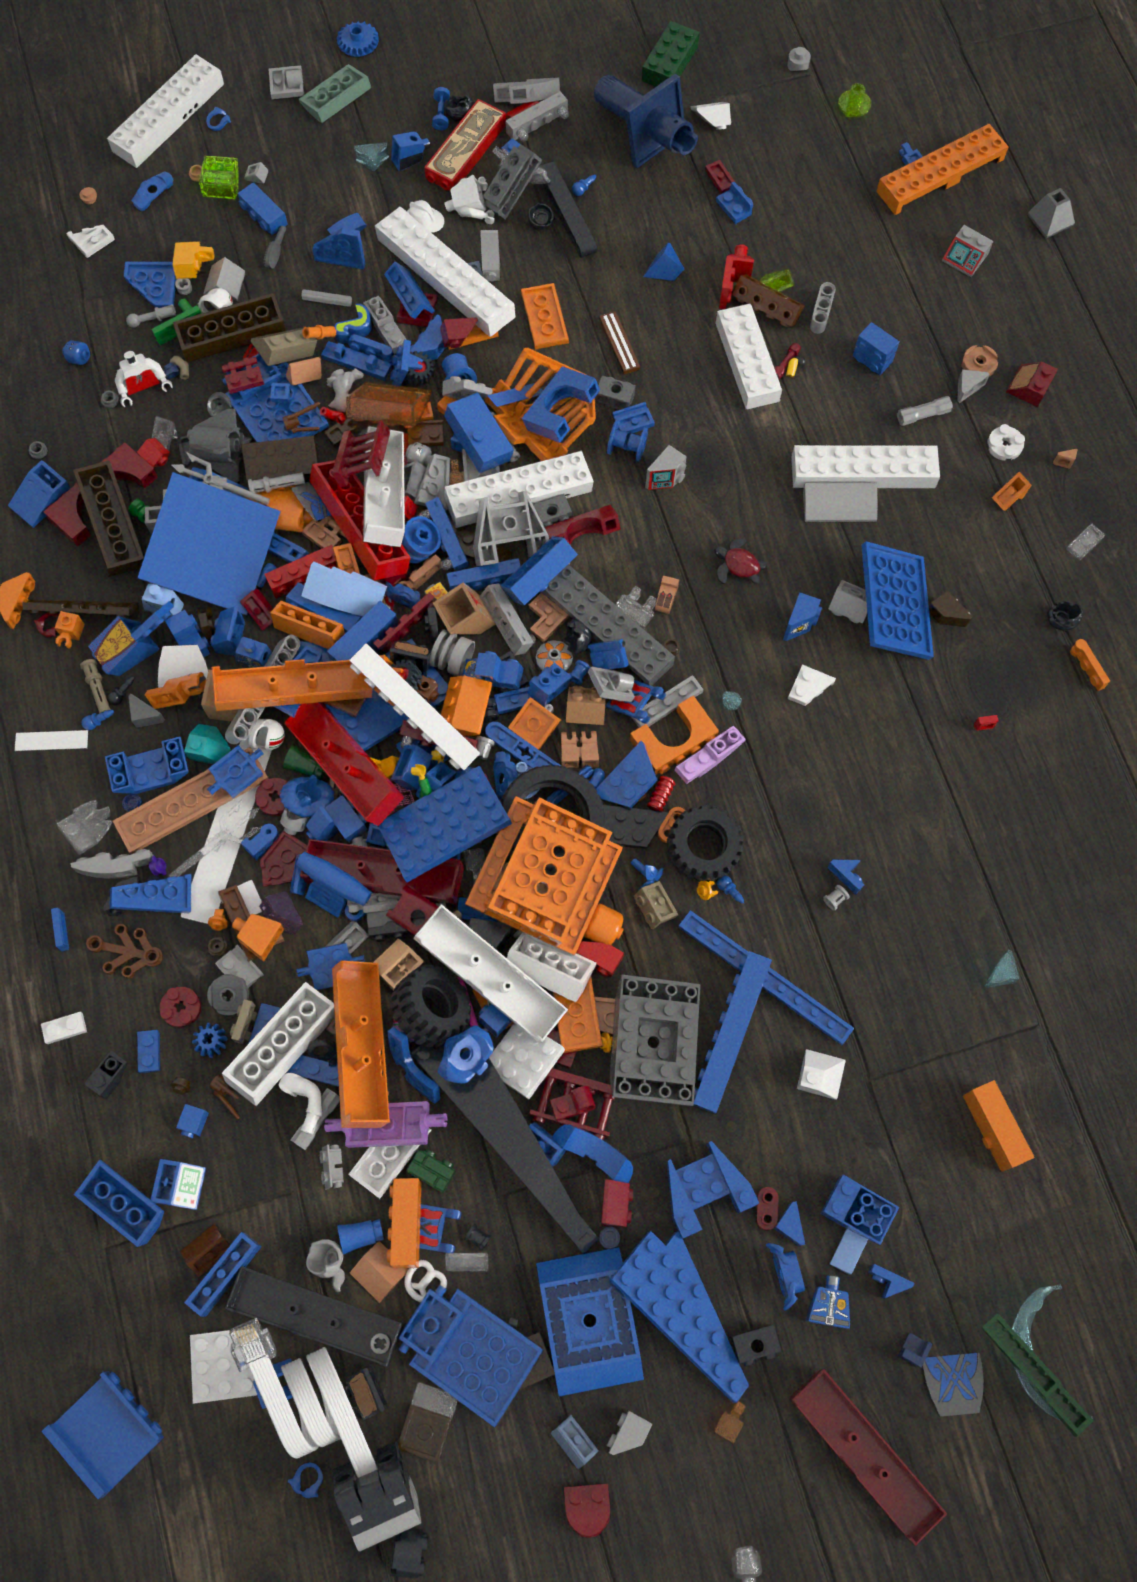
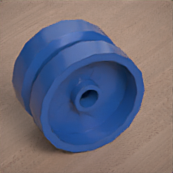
[401,516,441,563]

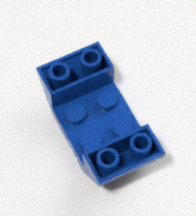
[105,737,189,794]

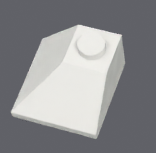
[691,102,731,129]
[797,1049,845,1100]

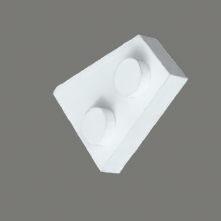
[788,665,836,706]

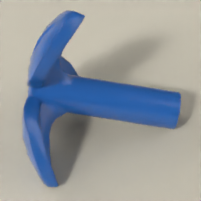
[631,858,664,890]

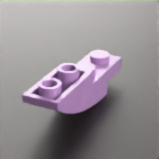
[675,726,746,784]

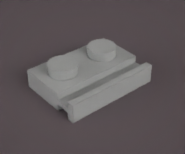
[215,944,264,988]

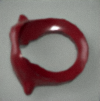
[34,613,59,637]

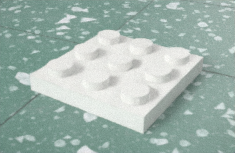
[489,1023,565,1099]
[190,1327,257,1404]

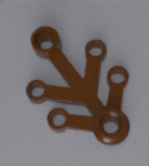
[86,924,163,979]

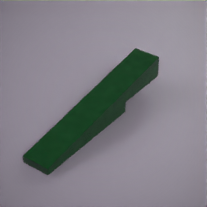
[982,1313,1094,1437]

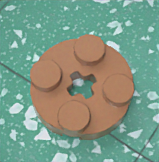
[961,345,998,376]

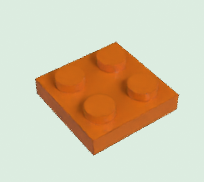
[508,697,561,750]

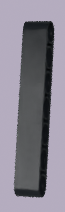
[537,161,597,258]

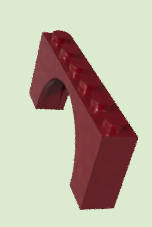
[44,443,158,547]

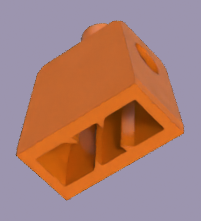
[232,914,284,961]

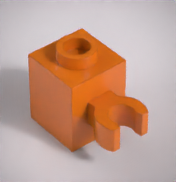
[55,611,85,648]

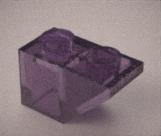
[259,891,303,935]

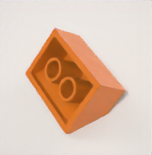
[441,675,492,737]

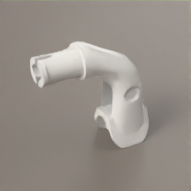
[279,1073,322,1135]

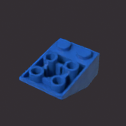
[8,460,71,528]
[820,1175,899,1245]

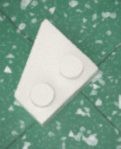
[67,225,115,258]

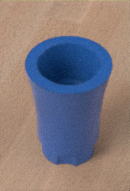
[337,1219,384,1255]

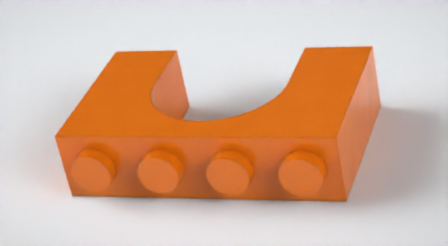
[630,695,719,775]

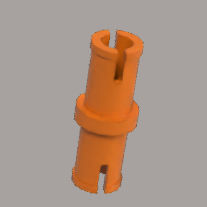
[302,325,336,339]

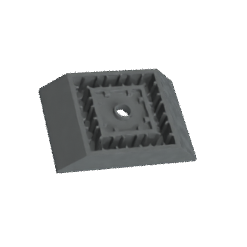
[609,975,700,1106]

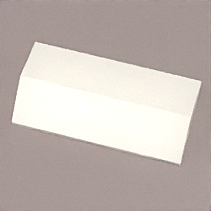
[348,1129,431,1199]

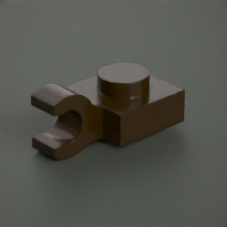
[197,606,215,640]

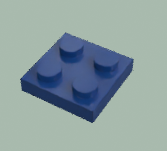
[130,601,174,641]

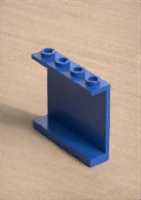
[42,1371,164,1499]

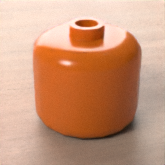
[584,904,623,945]

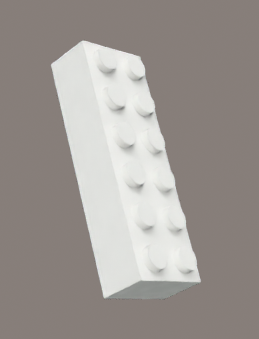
[716,304,782,409]
[222,982,335,1106]

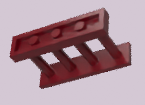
[332,420,390,488]
[529,1068,619,1140]

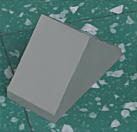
[957,370,990,403]

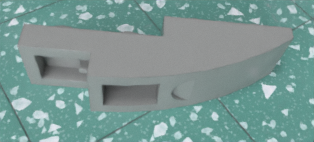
[493,78,560,104]
[363,296,407,354]
[70,849,154,878]

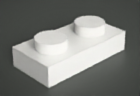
[41,1012,87,1044]

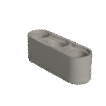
[810,282,835,334]

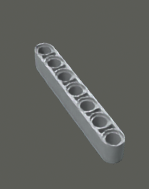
[225,635,300,744]

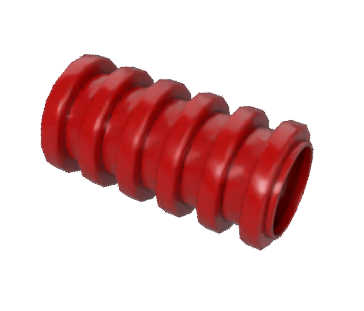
[647,776,676,812]

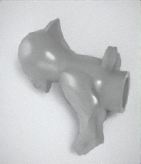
[327,368,364,413]

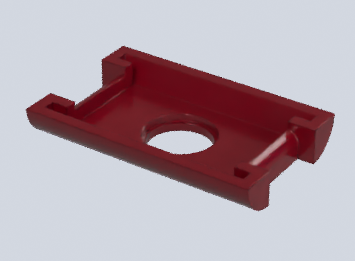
[386,885,439,935]

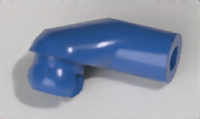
[589,768,605,789]

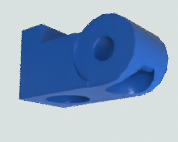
[241,824,279,861]

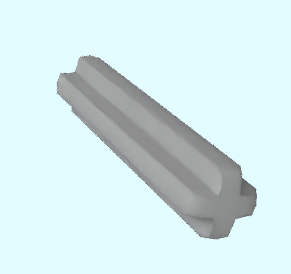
[301,289,352,307]

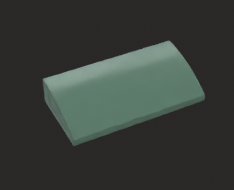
[299,64,371,123]

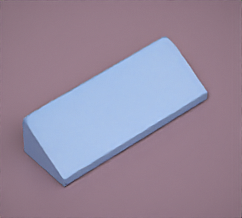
[830,1229,868,1275]

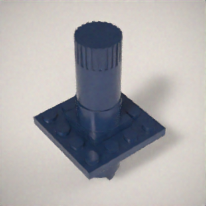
[594,74,698,168]

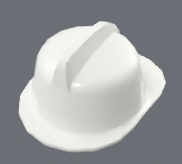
[407,200,444,232]

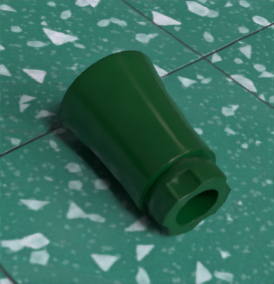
[283,744,325,780]

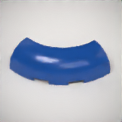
[552,1125,633,1183]

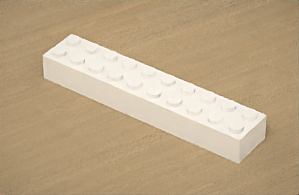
[375,207,516,337]

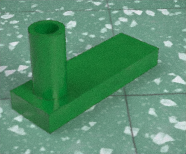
[151,299,202,345]

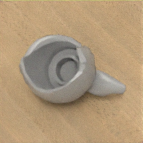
[306,1240,345,1292]

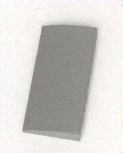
[803,483,877,522]

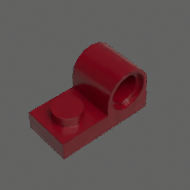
[550,1086,596,1121]

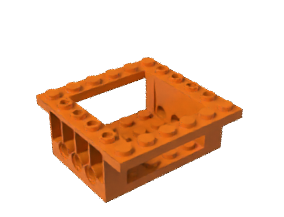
[465,796,623,956]

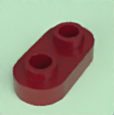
[756,1187,779,1230]

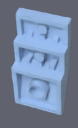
[301,562,387,616]

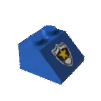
[783,593,822,641]

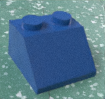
[210,606,245,656]

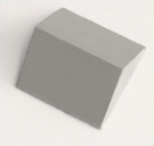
[203,257,245,301]

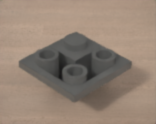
[1027,188,1075,239]

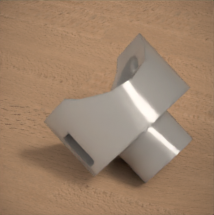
[787,47,811,71]
[280,808,309,835]

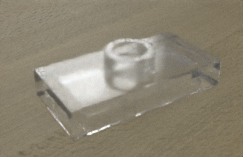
[411,1382,458,1418]

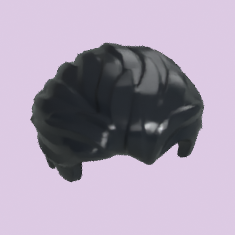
[444,95,475,121]
[1047,601,1083,631]
[564,619,591,655]

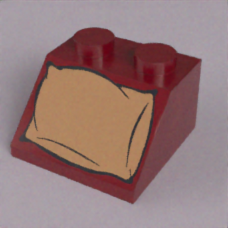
[1006,362,1058,407]

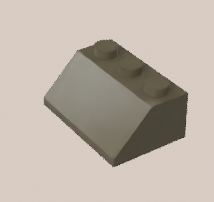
[251,328,317,366]

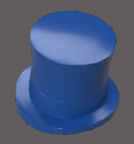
[442,353,477,384]

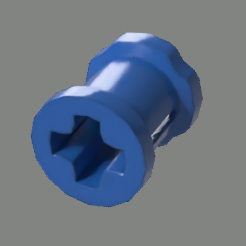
[569,660,590,685]

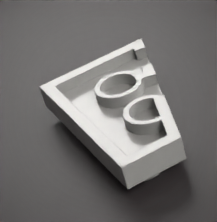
[414,454,450,510]

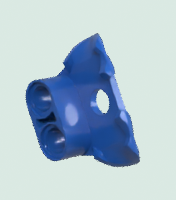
[766,1243,805,1311]

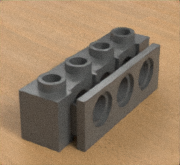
[483,144,542,220]

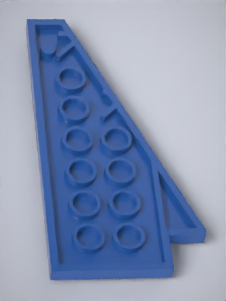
[609,1231,749,1403]

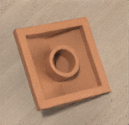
[350,1241,408,1303]

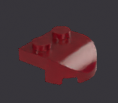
[564,1484,610,1538]

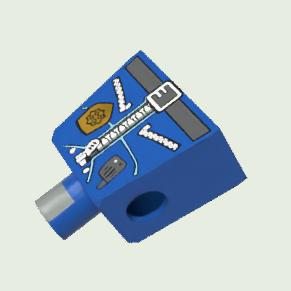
[235,637,272,668]
[806,1275,850,1329]

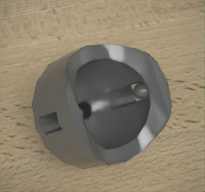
[207,392,232,416]

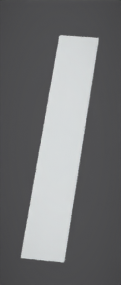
[181,736,272,924]

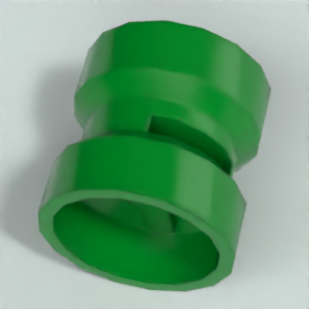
[128,499,150,524]

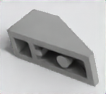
[481,230,500,281]

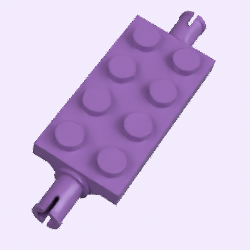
[324,1101,447,1148]

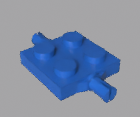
[207,745,264,798]
[297,942,365,990]

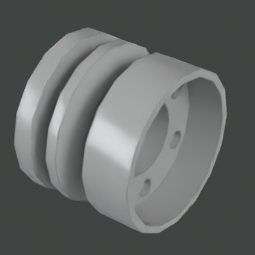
[429,629,475,676]

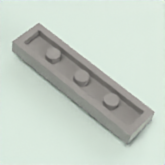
[631,675,704,728]

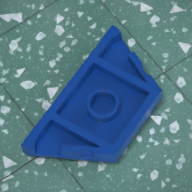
[596,741,657,808]

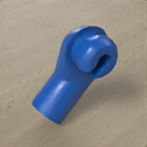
[257,563,277,588]

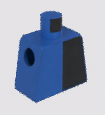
[391,132,430,171]

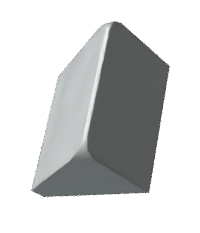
[244,162,268,183]

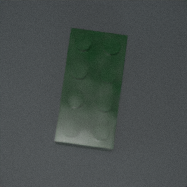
[642,21,700,87]

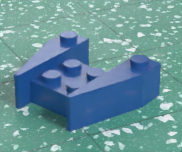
[666,1141,759,1239]

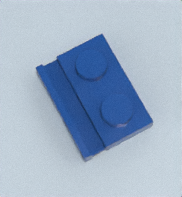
[612,402,655,433]
[588,639,629,670]

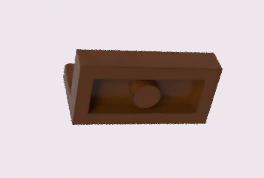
[181,1224,231,1277]

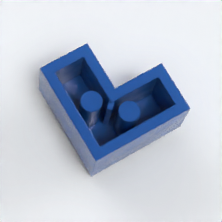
[165,610,210,658]
[474,651,524,690]

